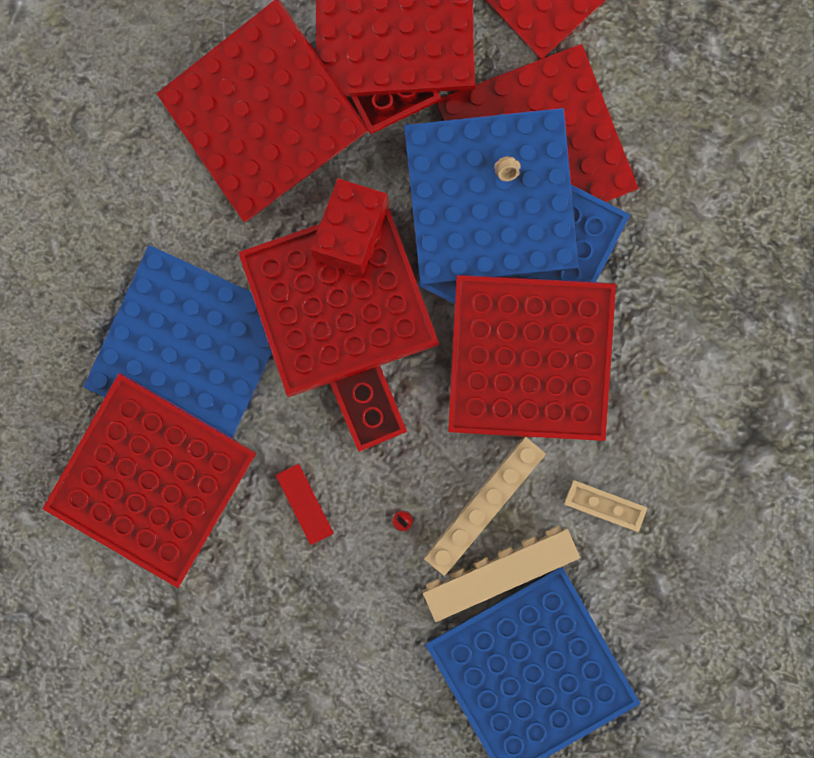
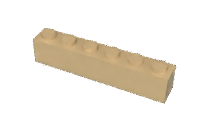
[424,437,546,576]
[422,525,580,622]

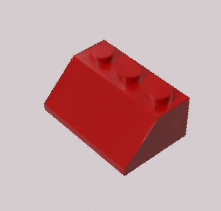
[351,91,442,135]

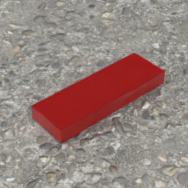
[276,463,334,545]

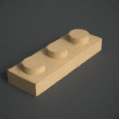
[564,480,647,532]

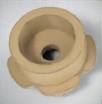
[494,156,520,181]

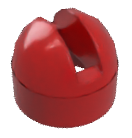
[392,510,413,532]

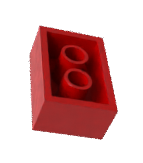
[310,178,390,276]
[330,366,407,452]

